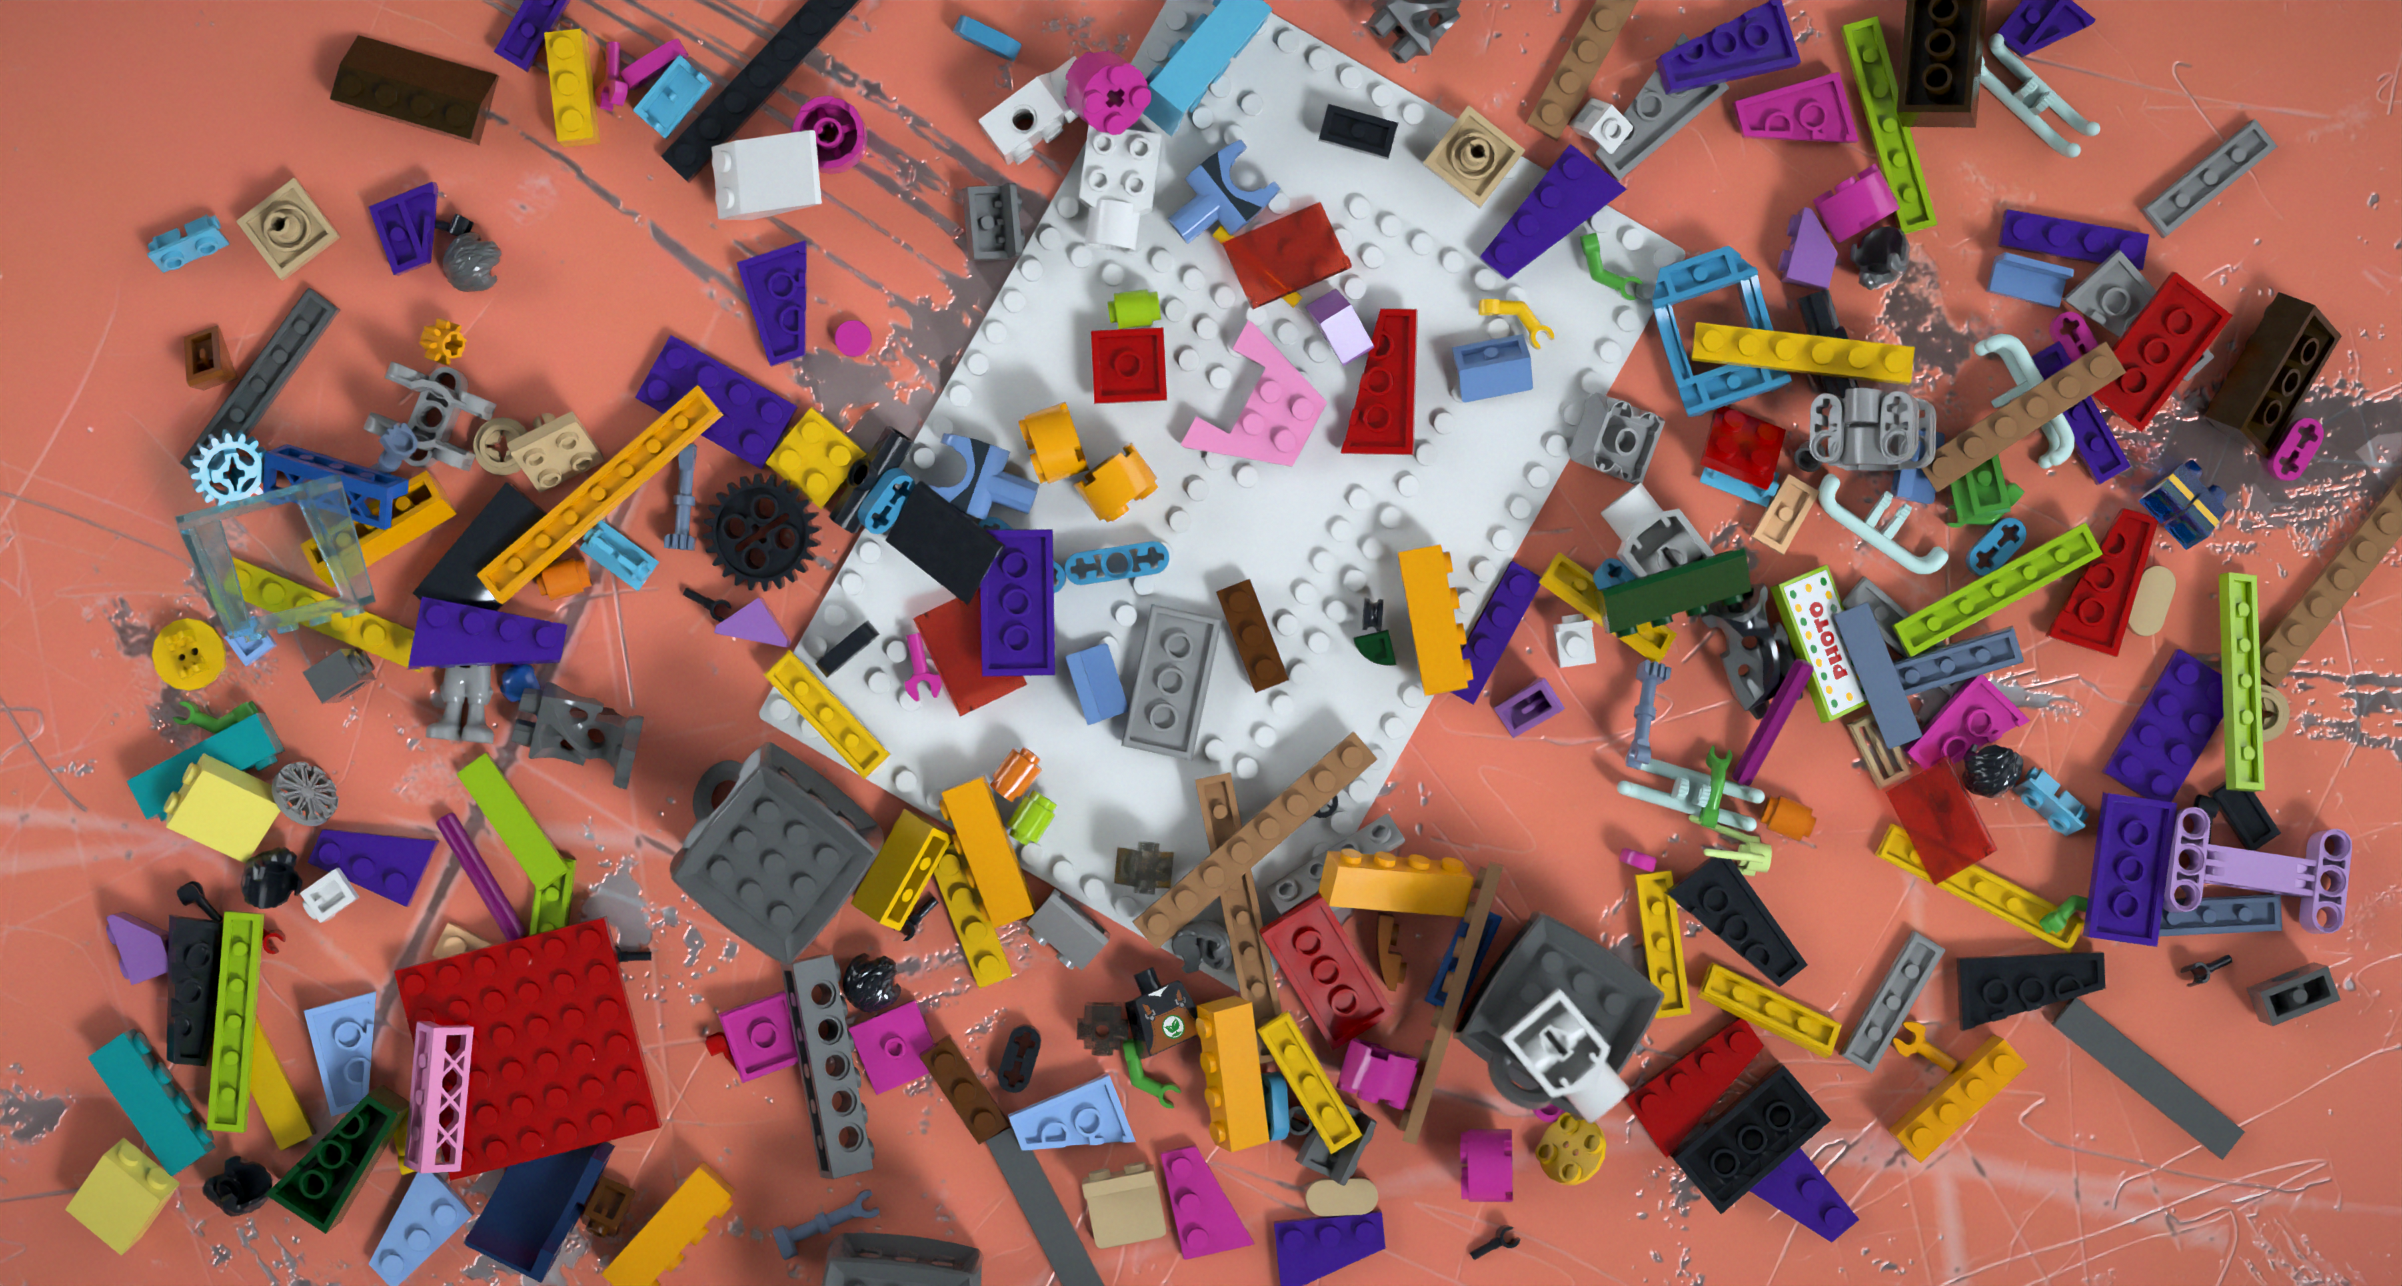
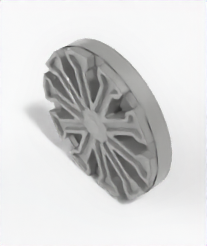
[272,762,339,826]

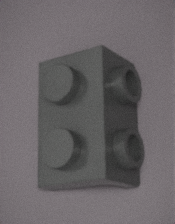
[962,183,1025,261]
[1295,1102,1377,1186]

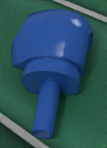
[499,664,541,717]

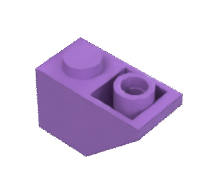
[1778,207,1838,291]
[106,912,169,985]

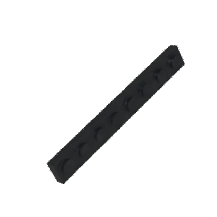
[661,0,862,183]

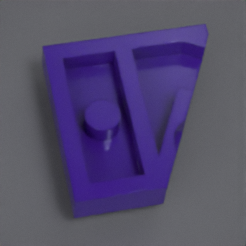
[1996,0,2096,58]
[369,182,438,276]

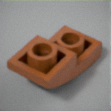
[1376,912,1407,992]

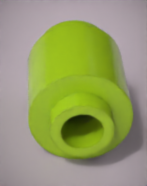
[1107,289,1161,329]
[1007,790,1057,846]

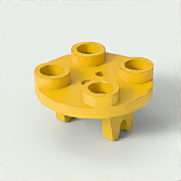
[152,618,227,691]
[1535,1112,1607,1185]

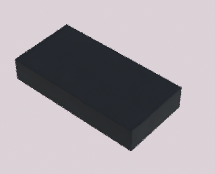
[2208,781,2281,851]

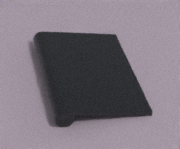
[885,481,1005,605]

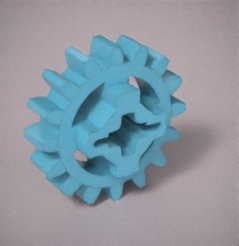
[188,429,267,509]

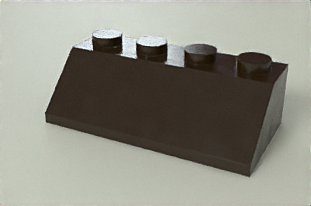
[330,35,499,145]
[2205,292,2342,459]

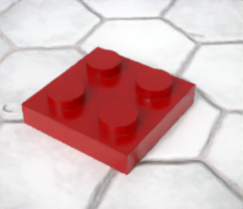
[1091,327,1167,404]
[1700,406,1786,490]

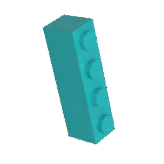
[126,713,285,822]
[87,1029,216,1176]

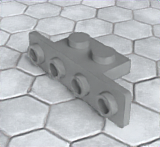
[1266,814,1405,916]

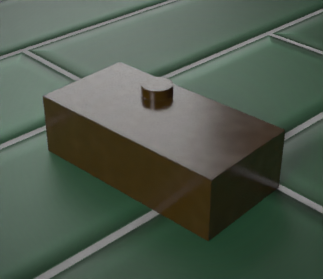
[1897,0,1987,128]

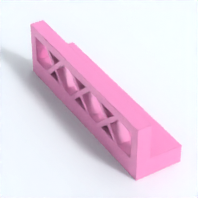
[404,1021,474,1173]

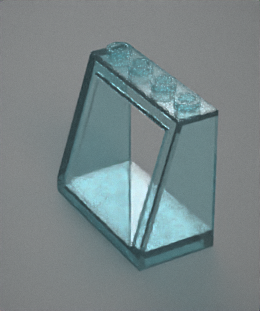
[175,474,376,643]

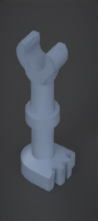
[369,422,417,474]
[664,444,697,551]
[1626,660,1671,770]
[772,1190,880,1260]

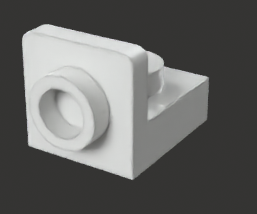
[1569,97,1633,154]
[1553,614,1596,668]
[300,868,360,923]

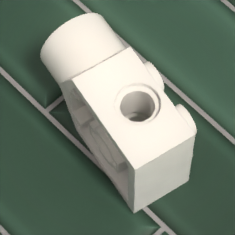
[978,56,1078,165]
[1079,125,1161,252]
[1600,482,1715,578]
[1500,988,1630,1124]

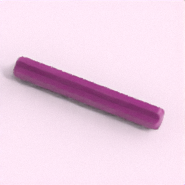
[1732,658,1814,786]
[436,813,526,941]

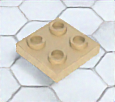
[1423,105,1525,209]
[236,178,341,281]
[507,411,604,493]

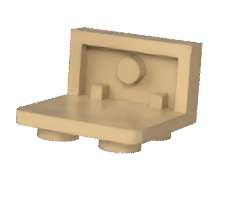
[1082,1162,1166,1249]

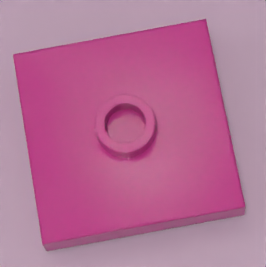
[718,990,799,1083]
[848,999,935,1095]

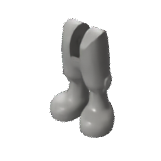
[426,665,494,744]

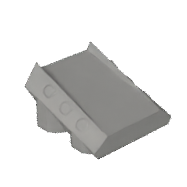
[1567,392,1665,485]

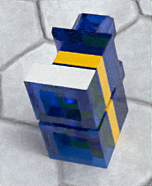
[2139,460,2228,550]

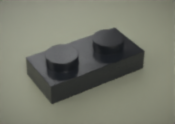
[1318,104,1398,160]

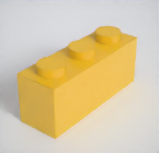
[544,28,601,148]
[850,809,952,931]

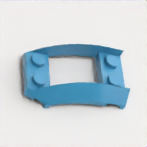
[1652,245,1792,417]

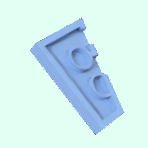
[304,991,376,1116]
[1008,1073,1136,1151]
[369,1172,475,1286]

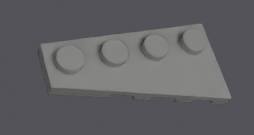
[1594,33,1729,182]
[2062,250,2215,381]

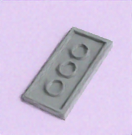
[1121,604,1222,761]

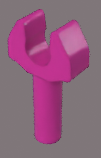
[595,42,628,111]
[904,633,942,702]

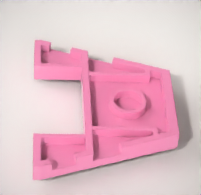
[1181,320,1327,467]

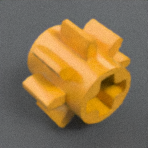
[419,318,467,365]

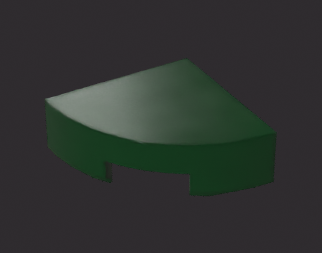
[1353,629,1397,666]

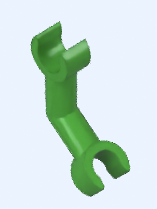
[1580,232,1643,300]
[1945,482,2025,528]
[173,701,259,734]
[1698,746,1732,828]
[2039,895,2088,934]
[1123,1038,1181,1108]

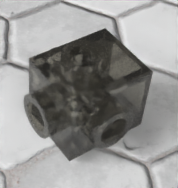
[1114,841,1174,895]
[1077,1002,1128,1056]

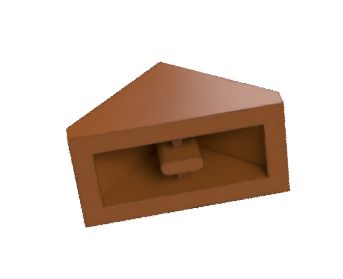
[184,325,238,390]

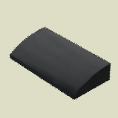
[413,482,547,611]
[1671,1063,1831,1214]

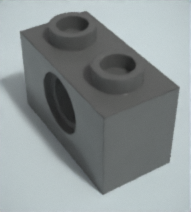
[302,649,376,704]
[2247,962,2341,1026]

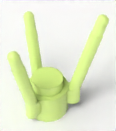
[1689,815,1772,876]

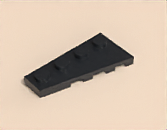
[1664,849,1808,987]
[167,915,224,1067]
[1957,951,2106,1031]

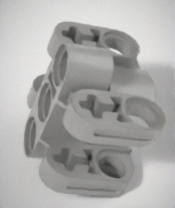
[363,361,497,471]
[1809,388,1936,471]

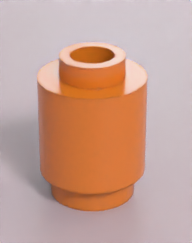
[536,557,592,601]
[990,747,1042,802]
[1760,795,1817,842]

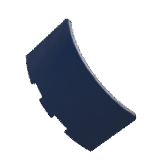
[464,1142,615,1283]

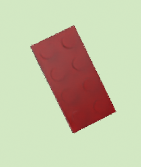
[2091,271,2233,432]
[1259,893,1394,1051]

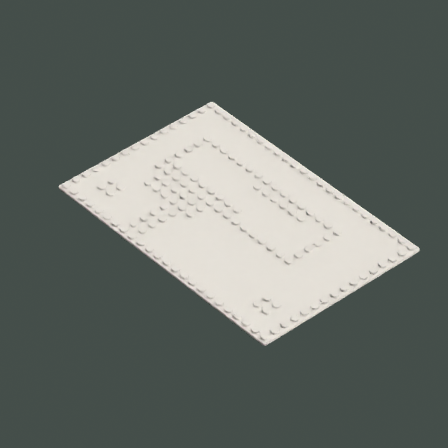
[759,0,1686,993]

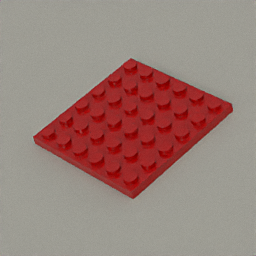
[394,916,662,1181]

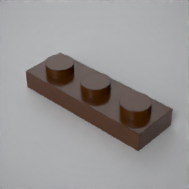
[1216,579,1289,693]
[919,1034,1009,1145]

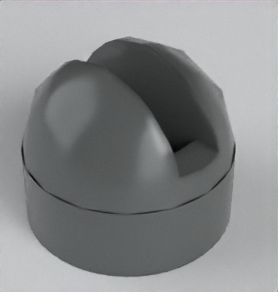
[1794,440,1826,472]
[1289,1105,1314,1135]

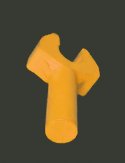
[1891,1021,1957,1073]

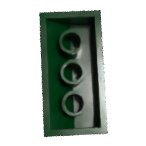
[1593,548,1751,638]

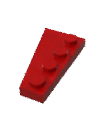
[1341,308,1418,455]
[2045,508,2158,657]
[1623,1017,1764,1159]

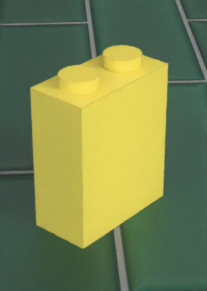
[163,753,283,864]
[65,1138,180,1256]

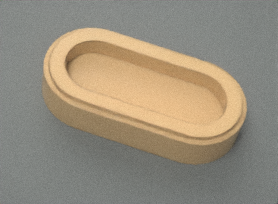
[2127,566,2176,636]
[1305,1177,1378,1216]

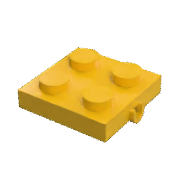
[765,407,868,509]

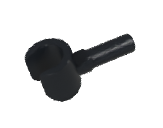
[435,213,474,237]
[683,588,732,622]
[2193,794,2219,844]
[177,881,223,921]
[894,896,939,941]
[615,946,652,964]
[2181,955,2232,987]
[1470,1225,1521,1260]

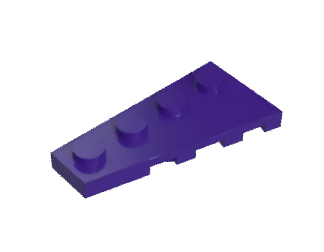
[1656,0,1801,95]
[1479,144,1627,281]

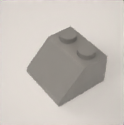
[1026,888,1111,970]

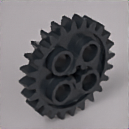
[703,473,822,592]

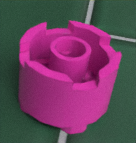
[1064,50,1151,135]
[791,95,868,174]
[1813,164,1900,244]
[1336,1038,1419,1109]
[1460,1129,1513,1202]

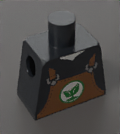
[1125,967,1198,1060]

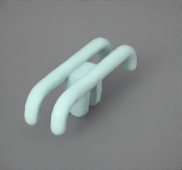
[1980,33,2100,158]
[1974,334,2075,469]
[1818,473,1948,574]
[1617,755,1765,831]

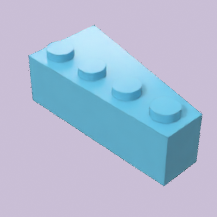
[1143,0,1273,137]

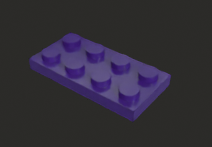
[635,335,798,470]
[980,529,1055,676]
[2102,649,2224,802]
[2083,792,2177,947]

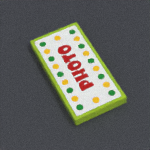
[1770,565,1869,724]

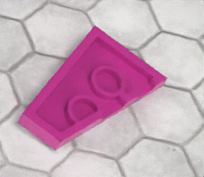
[1732,72,1859,143]
[1903,674,2030,776]
[1161,1144,1255,1260]

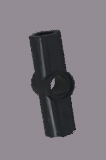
[1797,289,1859,403]
[828,426,914,534]

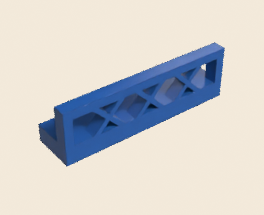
[263,444,409,530]

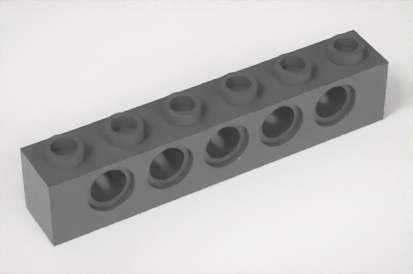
[780,955,875,1179]

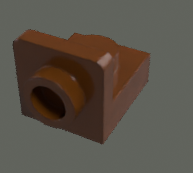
[582,1176,636,1238]

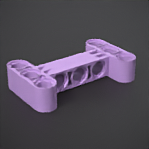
[2163,807,2352,934]

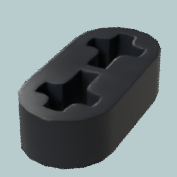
[815,620,880,678]
[998,1024,1042,1093]

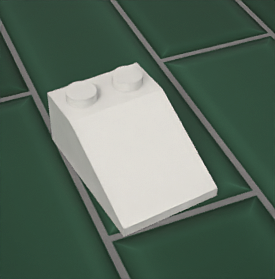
[712,130,822,220]

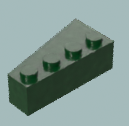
[265,1084,410,1234]

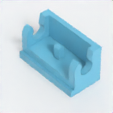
[633,55,712,139]

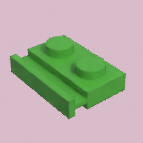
[1949,454,2011,522]

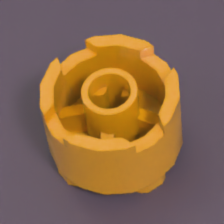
[1018,401,1089,484]
[1073,442,1159,523]

